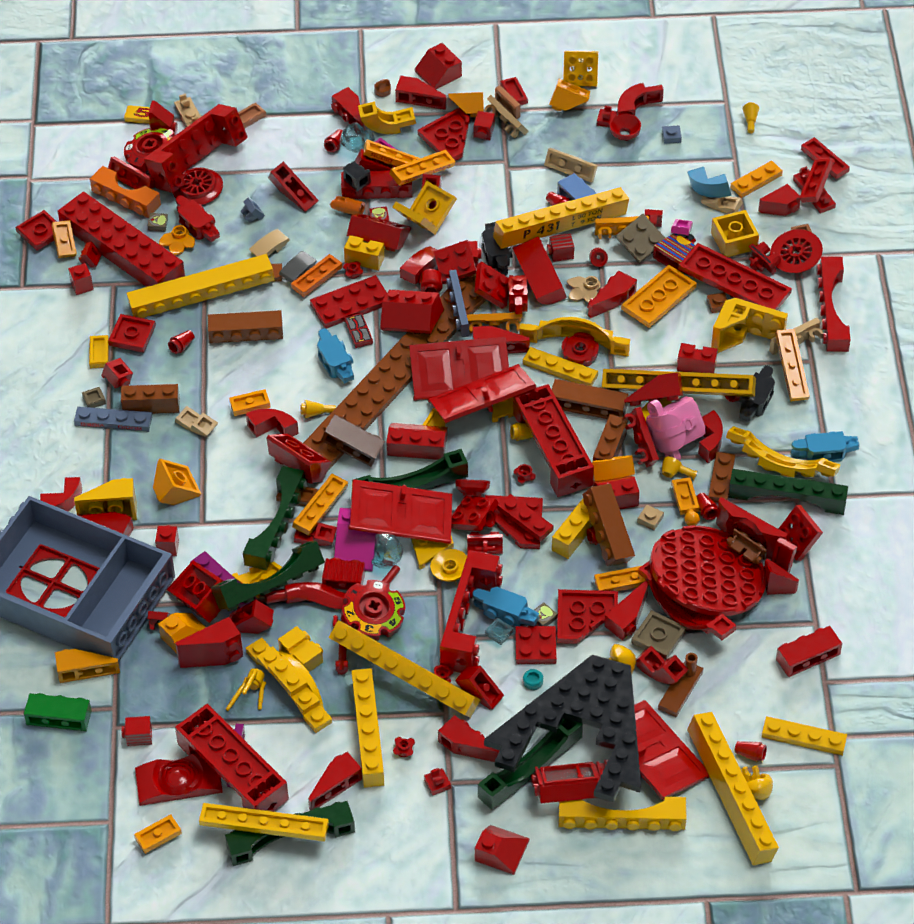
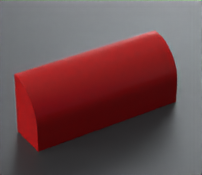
[512,236,567,305]

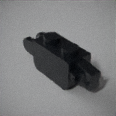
[481,222,512,276]
[739,365,775,422]

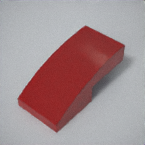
[293,523,337,546]

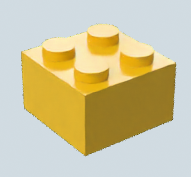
[711,210,759,257]

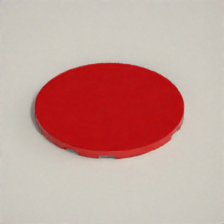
[650,526,767,616]

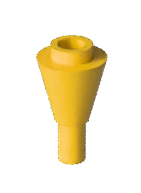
[742,102,760,133]
[300,400,336,418]

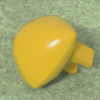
[609,644,636,673]
[742,765,773,800]

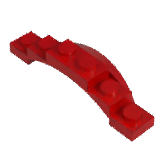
[638,560,736,641]

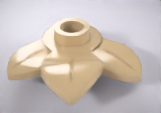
[567,276,601,303]

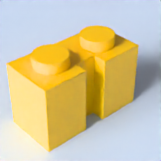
[344,235,385,271]
[278,626,323,672]

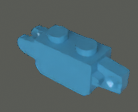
[317,328,354,383]
[790,431,859,462]
[472,587,540,626]

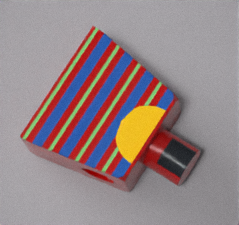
[653,233,696,273]

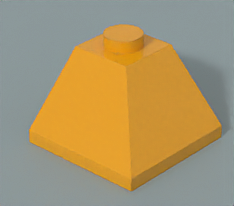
[549,79,590,111]
[448,92,484,117]
[153,459,201,505]
[158,613,206,654]

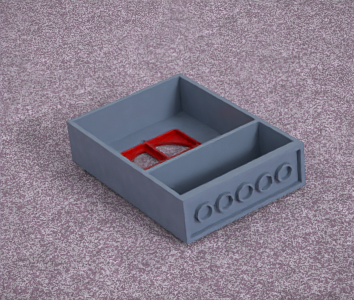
[0,496,175,661]

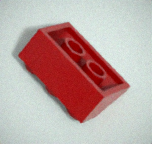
[346,213,411,252]
[380,289,444,334]
[386,423,448,460]
[266,434,331,484]

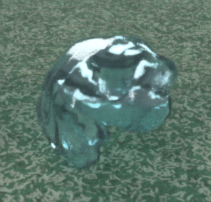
[340,122,375,153]
[371,534,403,569]

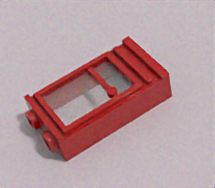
[531,759,609,804]

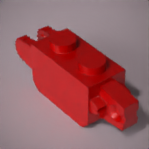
[176,195,220,242]
[508,275,528,314]

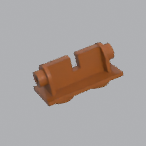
[726,529,767,565]

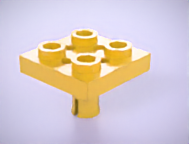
[563,50,598,86]

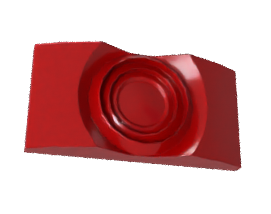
[716,497,788,559]
[135,754,223,806]

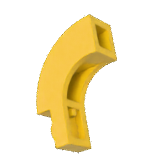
[358,101,416,134]

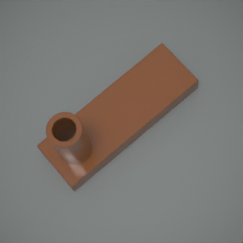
[658,653,704,717]

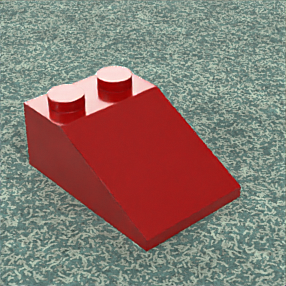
[167,560,223,623]
[175,617,243,668]

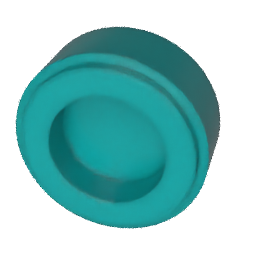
[523,669,543,690]

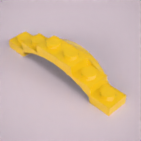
[519,317,630,357]
[726,426,841,478]
[245,638,332,733]

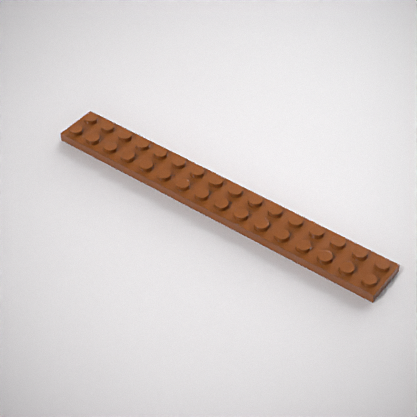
[303,274,487,472]

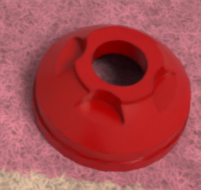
[609,113,641,141]
[455,479,490,496]

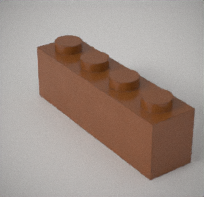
[208,310,283,343]
[552,379,628,419]
[582,484,635,567]

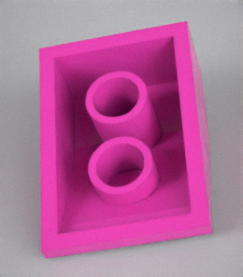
[334,508,378,572]

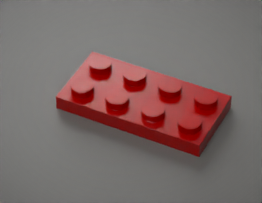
[310,275,387,329]

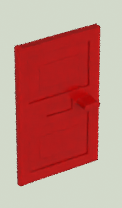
[409,337,509,401]
[428,364,537,423]
[348,479,452,544]
[634,700,710,800]

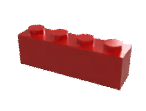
[341,171,413,199]

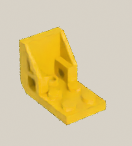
[711,298,788,353]

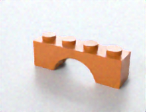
[90,166,161,218]

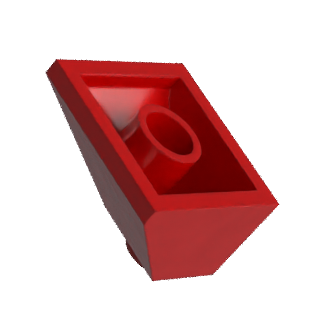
[475,825,530,875]

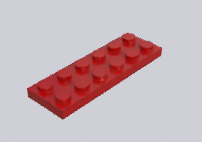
[678,243,792,310]

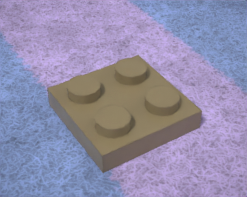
[616,214,665,264]
[631,610,686,660]

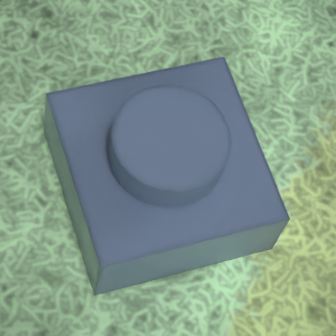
[662,125,682,144]

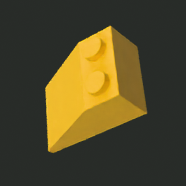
[74,478,137,520]

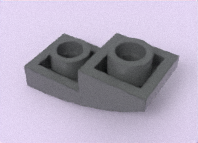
[279,251,317,283]

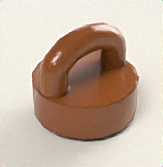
[374,79,391,97]

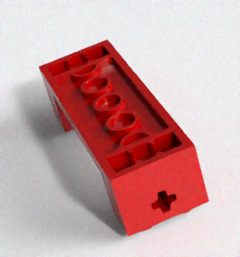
[144,104,248,193]
[513,384,594,497]
[440,550,503,673]
[175,703,289,812]

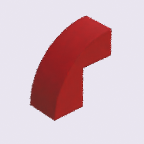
[246,409,299,438]
[698,410,723,463]
[40,477,82,512]
[635,645,689,684]

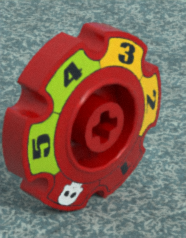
[124,127,175,173]
[341,580,405,640]

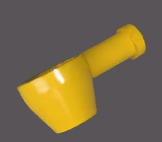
[662,456,698,480]

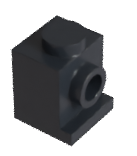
[343,161,371,191]

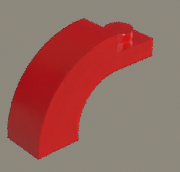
[617,83,664,116]

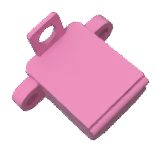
[646,396,705,461]

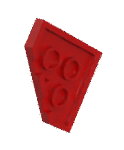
[417,108,470,161]
[485,495,543,549]
[557,589,618,644]

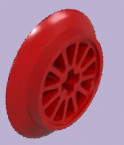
[173,167,223,205]
[770,229,823,273]

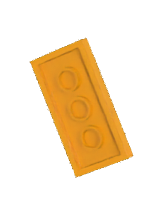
[621,265,697,328]

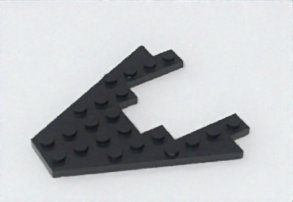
[484,654,641,802]

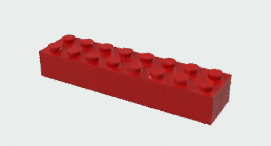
[57,191,185,287]

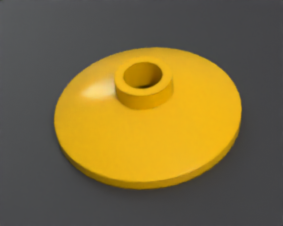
[430,549,467,582]

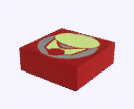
[369,206,389,221]

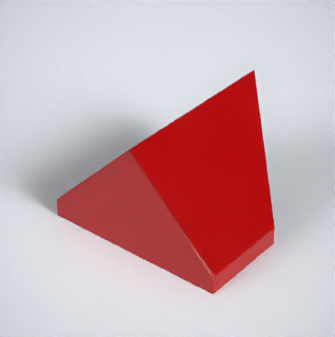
[764,558,799,595]

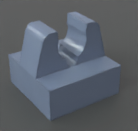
[241,197,265,222]

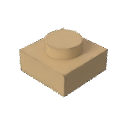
[637,505,664,530]

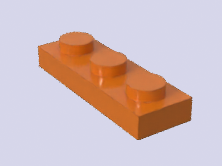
[291,254,343,297]

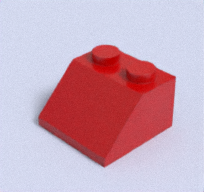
[415,43,462,89]
[593,475,640,509]

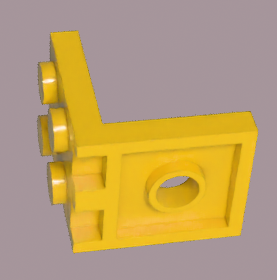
[392,181,457,235]

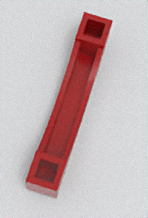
[816,257,851,352]

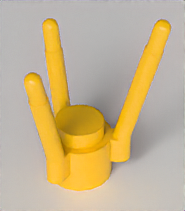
[226,668,266,711]

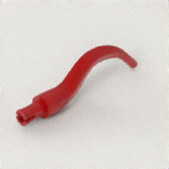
[265,565,400,609]

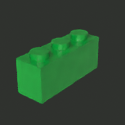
[24,693,92,732]

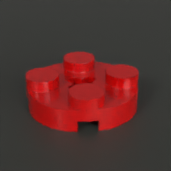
[561,332,599,367]

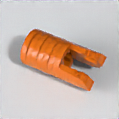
[330,196,365,215]

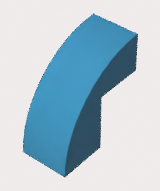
[687,166,731,198]

